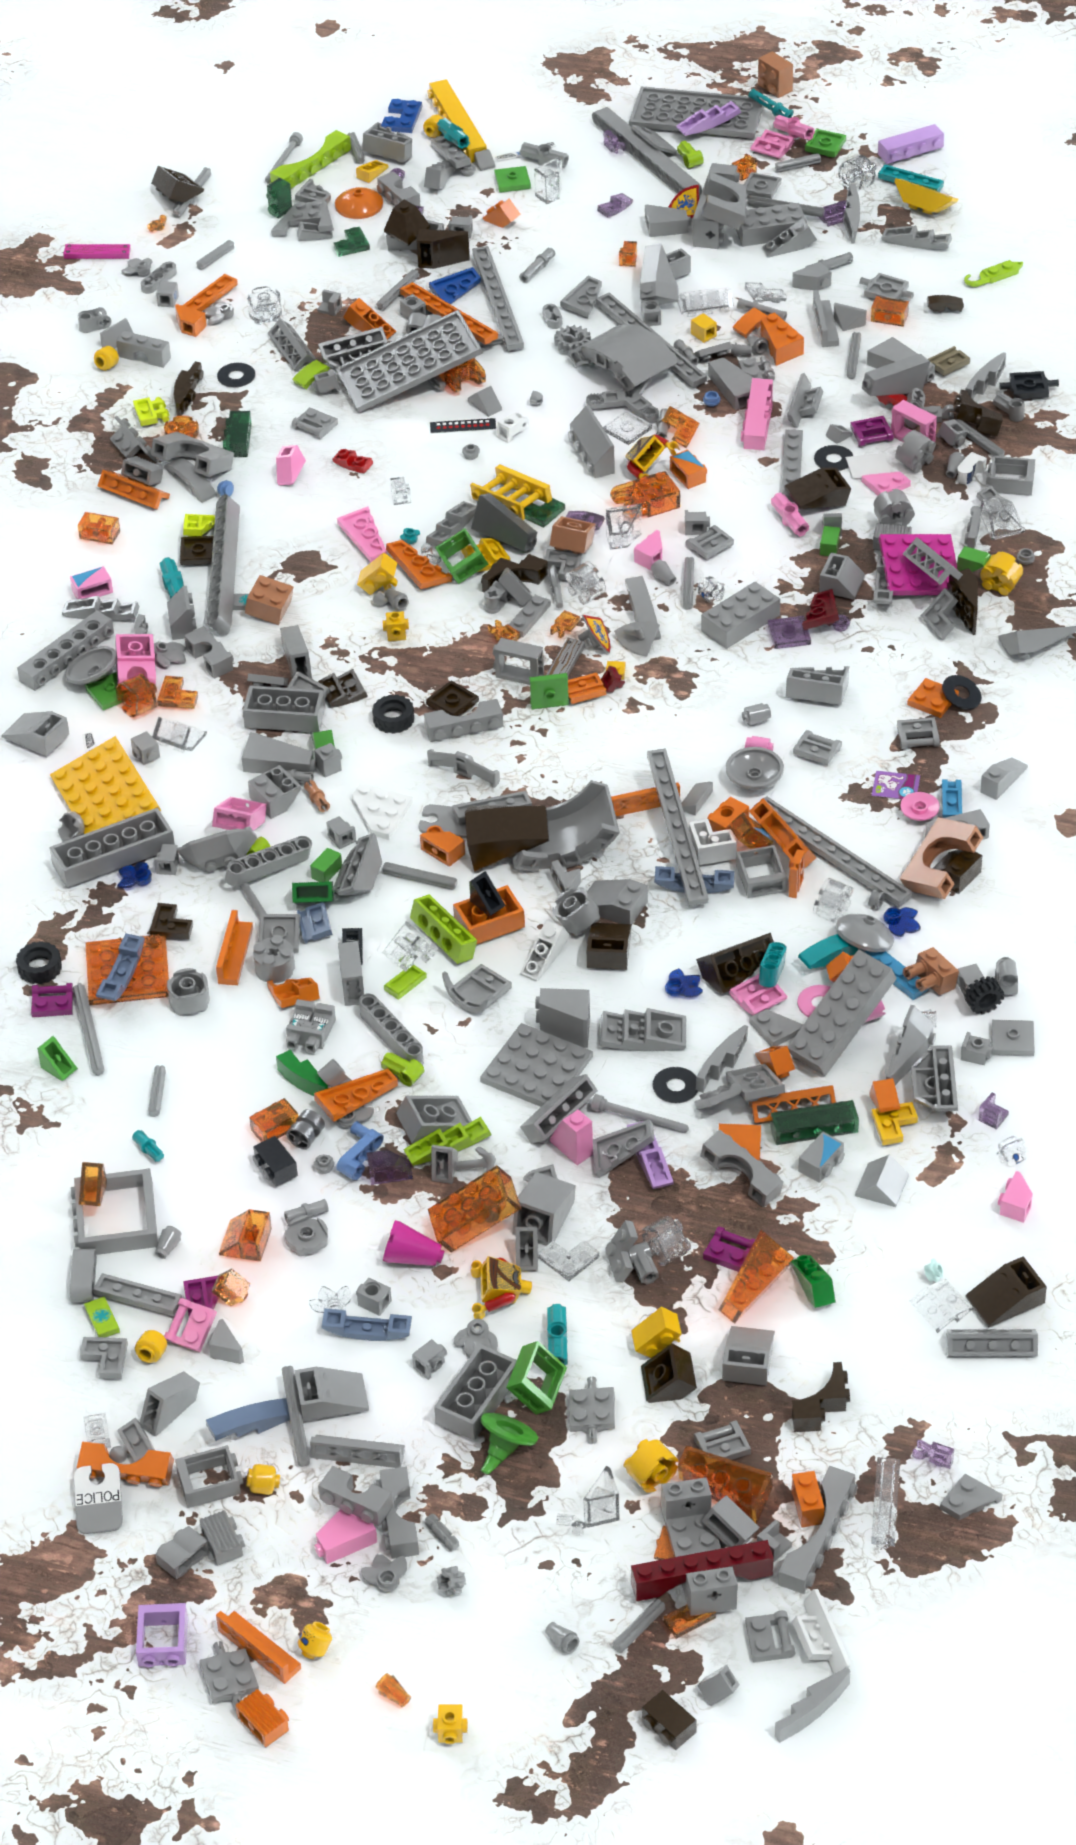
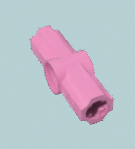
[773,115,815,141]
[771,492,809,537]

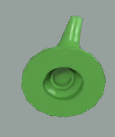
[480,1413,539,1475]

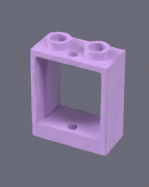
[136,1603,188,1667]

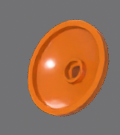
[335,187,383,219]

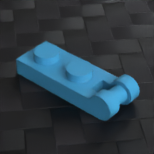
[941,779,962,818]

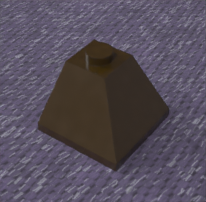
[384,199,430,246]

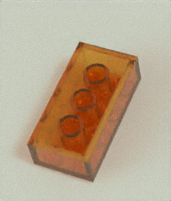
[427,1165,521,1253]

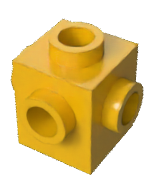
[382,611,409,641]
[433,1704,468,1744]

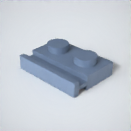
[297,902,333,944]

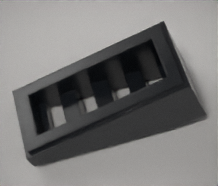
[342,928,363,965]

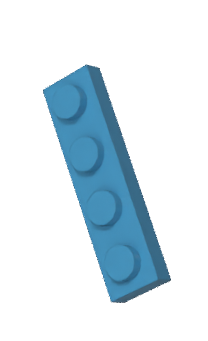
[859,949,928,1000]

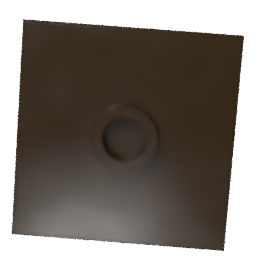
[180,536,214,565]
[426,680,479,716]

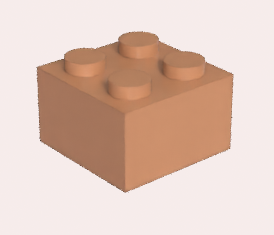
[758,51,793,98]
[549,516,596,554]
[245,575,294,625]

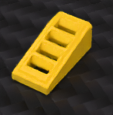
[356,160,389,183]

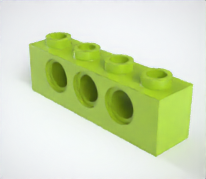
[410,894,477,964]

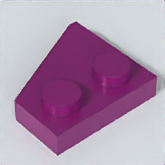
[183,1274,226,1317]

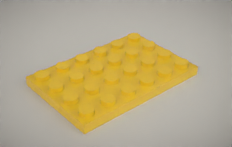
[50,736,161,834]

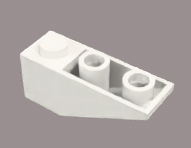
[520,920,570,981]

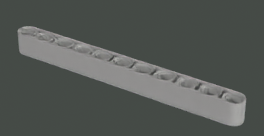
[592,107,702,196]
[207,494,240,635]

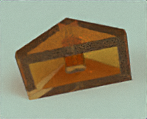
[79,1162,107,1206]

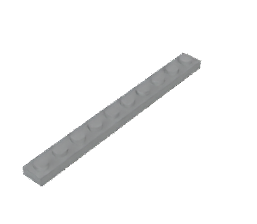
[472,246,524,351]
[596,292,707,388]
[647,748,709,906]
[753,796,912,907]

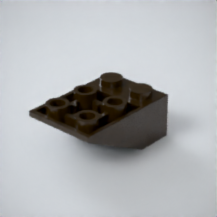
[416,229,470,269]
[784,467,852,509]
[947,568,978,635]
[586,923,632,970]
[965,1256,1047,1328]

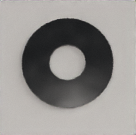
[217,363,255,387]
[814,445,853,471]
[942,675,982,710]
[653,1067,698,1103]

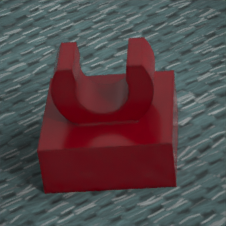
[601,666,625,693]

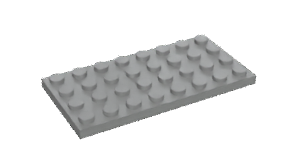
[629,86,765,139]
[335,310,483,413]

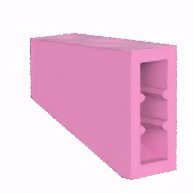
[550,1109,593,1165]
[314,1509,377,1564]

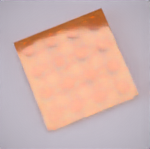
[86,934,169,1005]

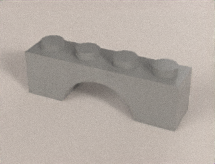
[424,699,504,742]
[700,1130,784,1208]
[376,1466,419,1559]

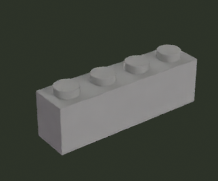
[520,1074,598,1144]

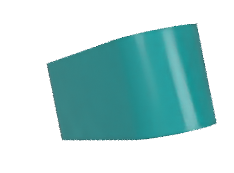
[758,942,787,987]

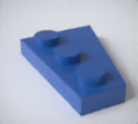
[429,267,481,304]

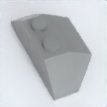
[318,327,388,368]
[177,827,257,872]
[333,833,382,895]
[911,1045,958,1111]

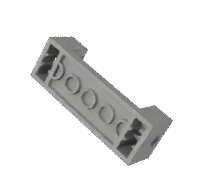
[693,163,740,249]
[661,1477,738,1616]

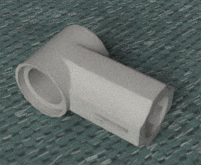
[993,392,1025,422]
[628,1242,659,1285]

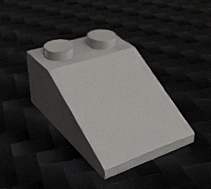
[587,879,648,924]
[396,1096,472,1144]

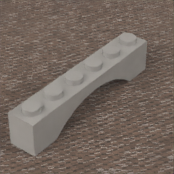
[778,1465,858,1594]

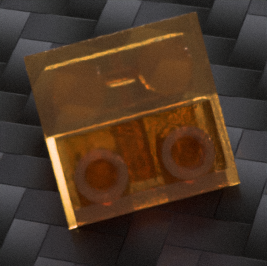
[219,1209,272,1262]

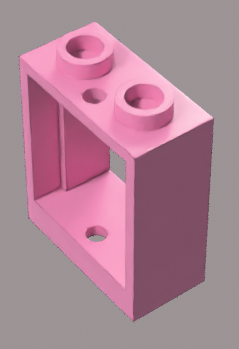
[891,400,937,442]
[212,796,267,830]

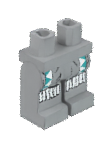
[286,999,336,1053]

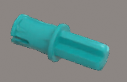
[132,1130,164,1162]

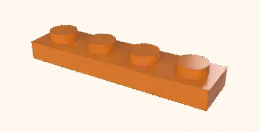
[182,274,238,312]

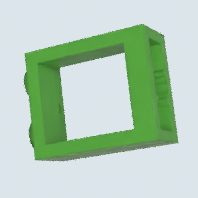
[435,528,489,584]
[506,1341,567,1415]

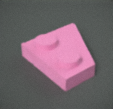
[861,472,911,495]

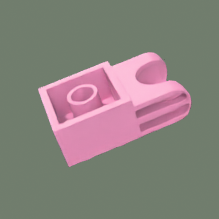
[115,634,156,689]

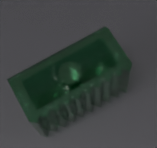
[266,178,293,219]

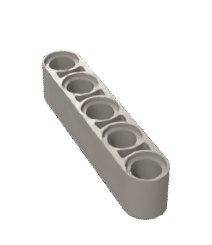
[225,836,312,886]
[359,993,424,1065]

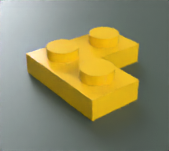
[871,1102,918,1145]

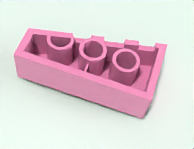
[741,378,773,450]

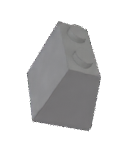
[535,988,590,1048]
[512,1172,576,1247]

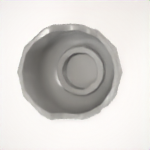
[58,811,85,841]

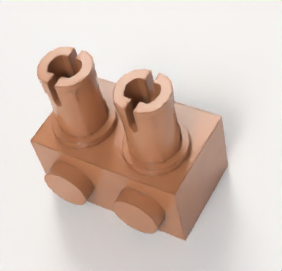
[903,947,959,995]

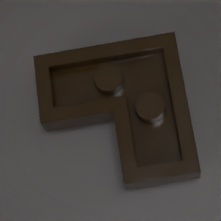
[150,903,193,940]

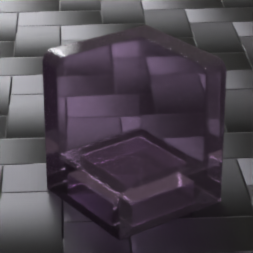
[978,1092,1009,1130]

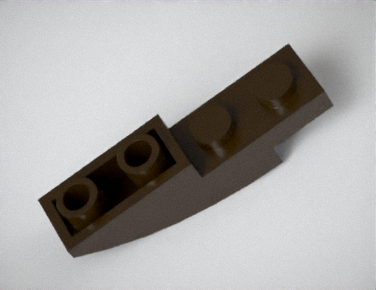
[174,361,204,418]

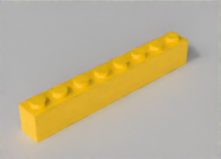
[427,79,487,163]

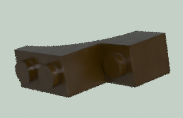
[954,389,1003,436]
[481,554,548,593]
[792,1362,850,1432]

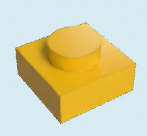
[606,661,626,680]

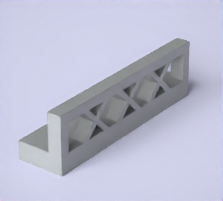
[813,290,839,347]
[268,318,317,372]
[903,537,963,585]
[946,1329,1038,1356]
[310,1435,405,1468]

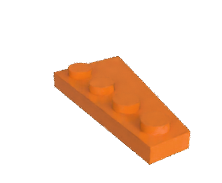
[386,540,453,589]
[314,1068,398,1122]

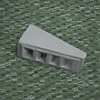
[297,222,333,241]

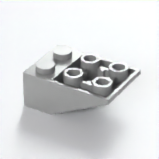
[1,711,70,756]
[722,1326,775,1386]
[294,1366,369,1422]

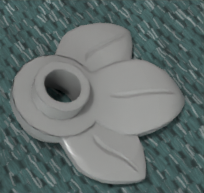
[121,258,153,276]
[203,302,234,325]
[154,642,186,668]
[337,1105,374,1128]
[454,1319,498,1358]
[361,1553,407,1592]

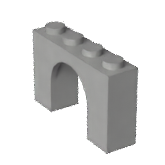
[702,172,748,230]
[151,432,234,477]

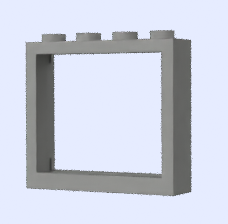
[71,1168,158,1255]

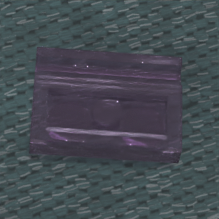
[819,200,846,227]

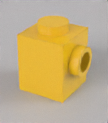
[691,313,717,343]

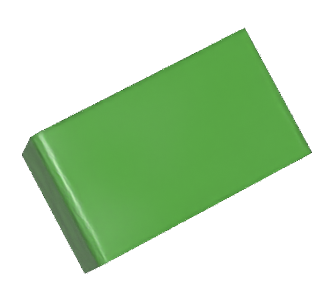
[820,526,840,556]
[310,848,342,882]

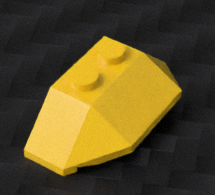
[894,178,958,215]

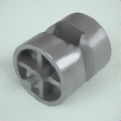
[286,1109,325,1149]

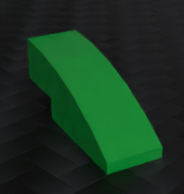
[276,1050,328,1096]

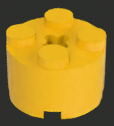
[980,552,1023,596]
[623,1439,679,1493]

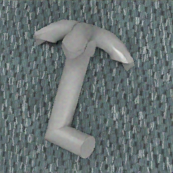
[455,1147,496,1186]

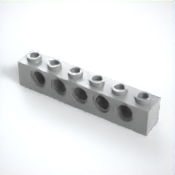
[17,610,114,691]

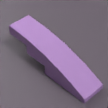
[676,101,741,136]
[627,1121,674,1189]

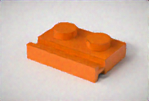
[568,672,607,704]
[788,849,805,898]

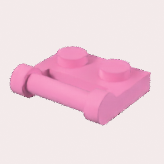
[164,1298,217,1353]

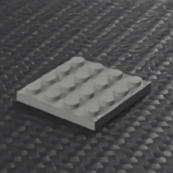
[480,1023,593,1107]

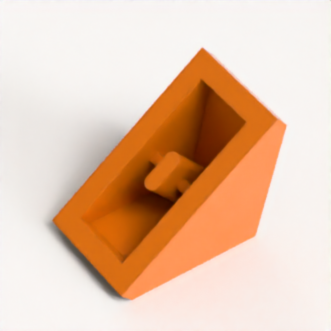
[869,1078,900,1113]

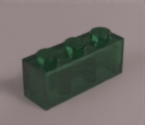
[223,411,252,457]

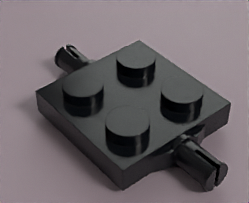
[999,371,1059,400]

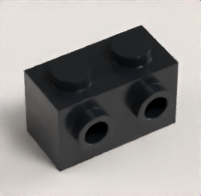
[252,1136,298,1187]

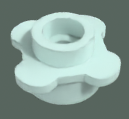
[924,1258,943,1283]

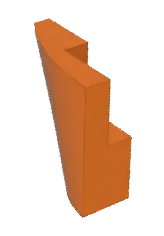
[267,978,320,1008]

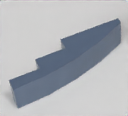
[206,1398,290,1441]

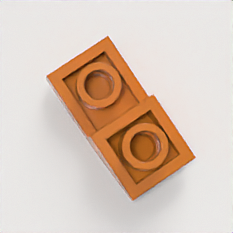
[733,307,767,338]

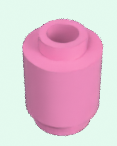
[745,736,774,751]

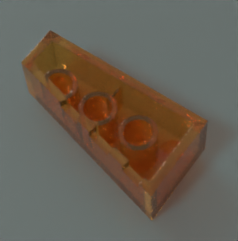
[718,1230,794,1324]
[678,1445,773,1524]

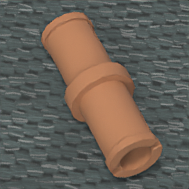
[304,780,330,812]

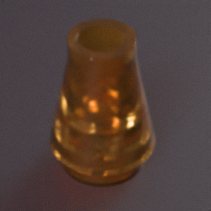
[375,1673,411,1708]

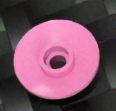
[900,792,940,821]

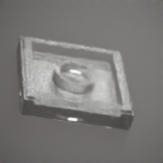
[603,410,652,445]

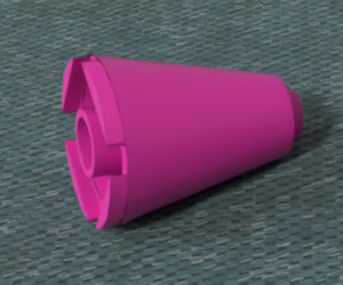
[383,1220,445,1266]

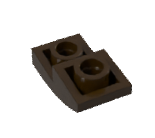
[926,295,964,312]

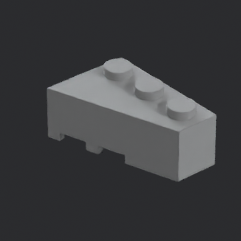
[362,122,413,163]

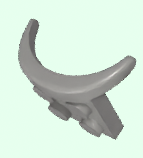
[442,964,512,1014]

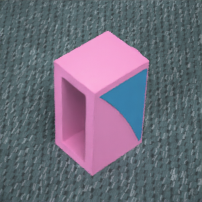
[70,566,113,599]

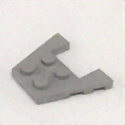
[271,200,334,237]

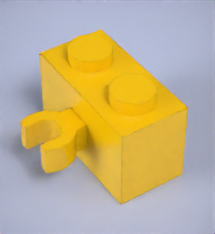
[357,553,398,595]
[631,1306,682,1358]

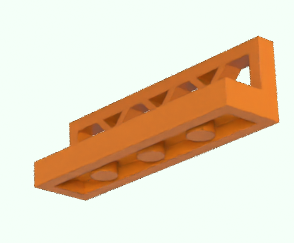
[97,470,170,509]
[611,782,680,816]
[216,910,253,986]
[748,1085,837,1123]
[216,1611,301,1684]

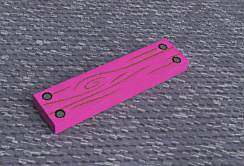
[63,244,131,259]

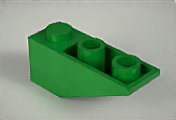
[790,1255,836,1308]

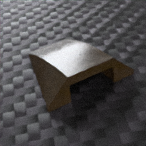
[465,806,549,874]

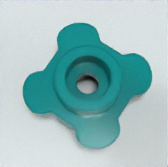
[400,528,420,544]

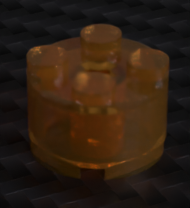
[116,673,157,717]

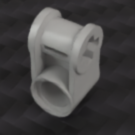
[78,307,112,333]
[484,581,512,614]
[317,1059,352,1087]

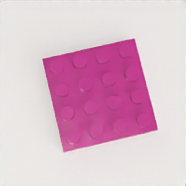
[879,534,958,595]

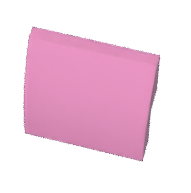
[750,129,795,159]
[729,974,788,1015]

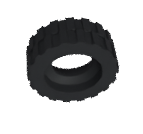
[372,694,414,734]
[16,941,62,984]

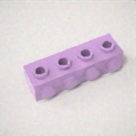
[878,124,944,164]

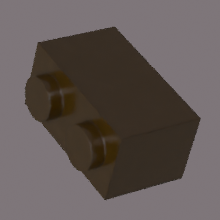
[642,1690,697,1750]

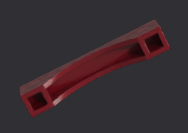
[631,1540,774,1601]

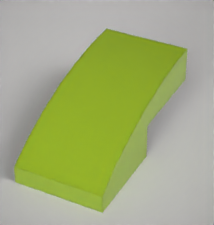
[292,360,330,390]

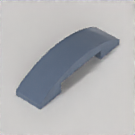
[654,866,735,894]
[96,933,145,1001]
[321,1308,412,1341]

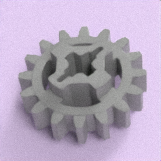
[554,325,591,352]

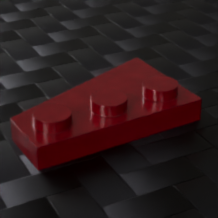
[802,589,839,630]

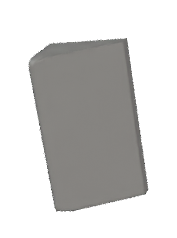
[100,318,133,349]
[499,568,532,606]
[682,781,713,815]

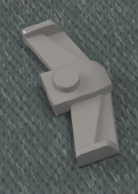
[427,749,500,788]

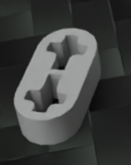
[543,304,563,329]

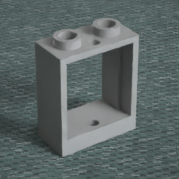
[986,456,1036,496]
[493,638,544,685]
[736,845,787,898]
[338,941,364,1006]
[175,1445,243,1508]

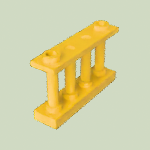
[470,464,552,520]

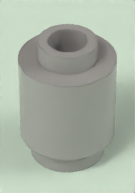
[742,703,771,726]

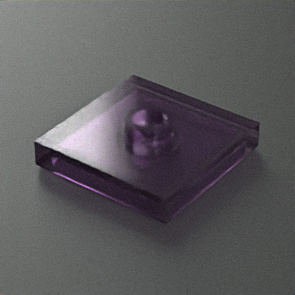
[767,616,811,649]

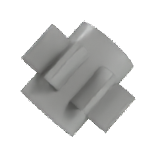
[437,1566,466,1596]

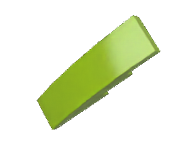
[403,1116,492,1166]

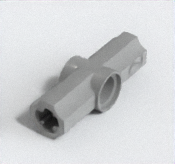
[520,142,569,168]

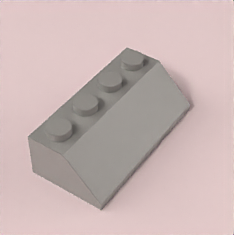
[568,405,615,478]

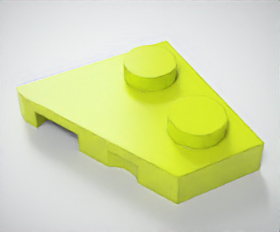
[183,514,215,537]

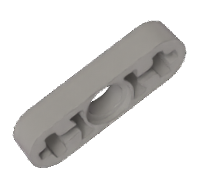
[140,261,177,294]
[904,388,925,429]

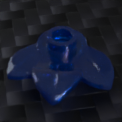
[117,862,152,888]
[883,907,921,937]
[665,968,703,997]

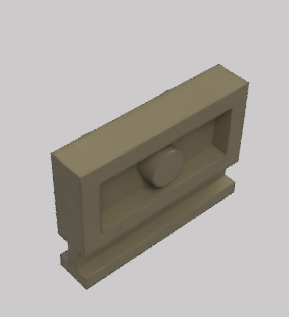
[928,346,970,376]

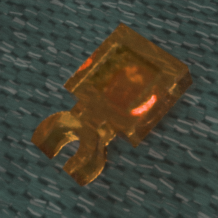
[550,610,580,638]
[488,620,521,641]

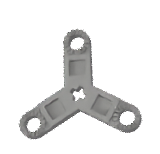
[586,379,659,422]

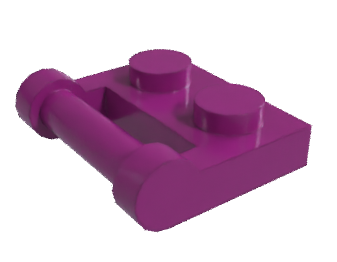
[850,416,894,447]
[31,983,74,1018]
[703,1226,759,1274]

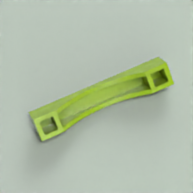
[270,130,351,193]

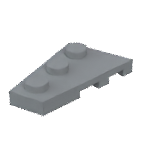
[560,275,602,318]
[593,1119,655,1178]

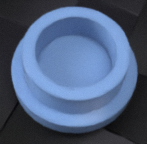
[703,391,720,407]
[217,480,234,497]

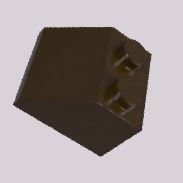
[932,849,983,894]
[641,1343,697,1403]

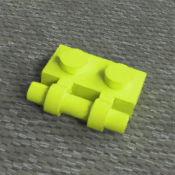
[133,397,170,426]

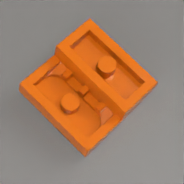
[719,1123,761,1160]

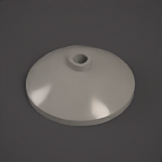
[65,646,117,685]
[726,747,784,790]
[835,914,894,952]

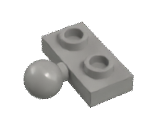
[109,1417,155,1463]

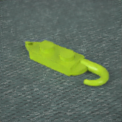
[964,260,1023,287]

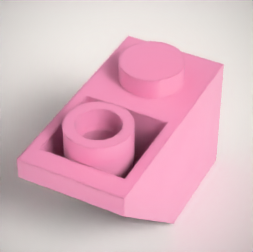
[276,445,306,485]
[634,530,662,570]
[998,1171,1033,1223]

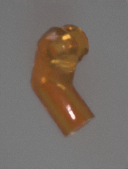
[147,215,167,232]

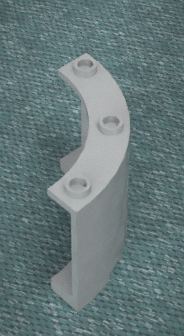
[567,324,679,392]
[512,780,620,872]

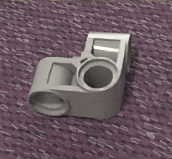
[995,957,1018,995]

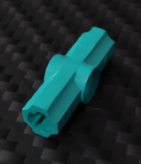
[437,118,470,149]
[159,557,184,599]
[547,1304,568,1365]

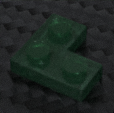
[333,226,370,257]
[524,498,565,528]

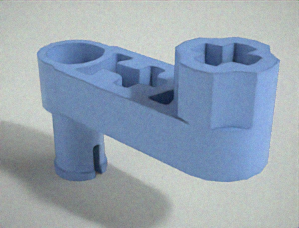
[336,1121,384,1180]

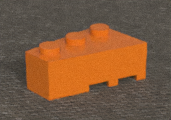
[760,312,804,366]

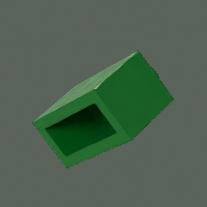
[292,881,334,903]

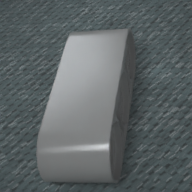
[70,1249,97,1303]

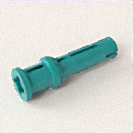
[748,88,794,118]

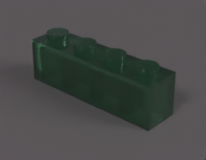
[770,1100,859,1145]

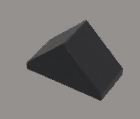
[469,871,506,916]

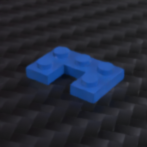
[381,99,423,133]

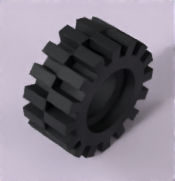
[964,976,1004,1014]

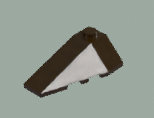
[696,932,774,994]

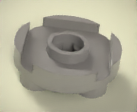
[285,1215,328,1256]

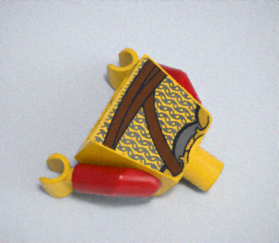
[625,434,680,488]
[470,1256,532,1319]

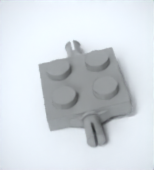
[859,273,914,305]
[569,1376,615,1444]
[200,1641,259,1711]

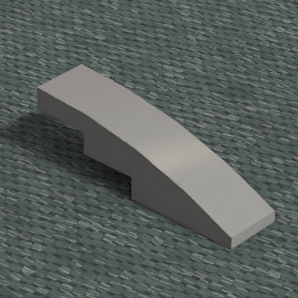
[843,184,860,244]
[881,225,952,249]
[965,352,1006,399]
[426,501,477,547]
[625,576,661,640]
[62,596,140,621]
[696,1025,748,1093]
[775,1668,851,1743]

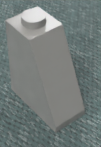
[645,204,691,237]
[140,1371,200,1436]

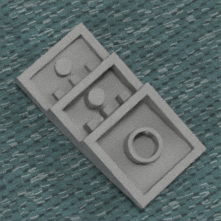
[600,1008,686,1051]

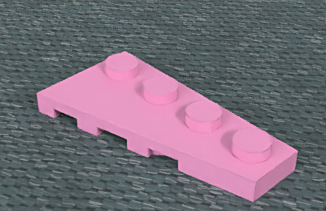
[337,506,387,562]

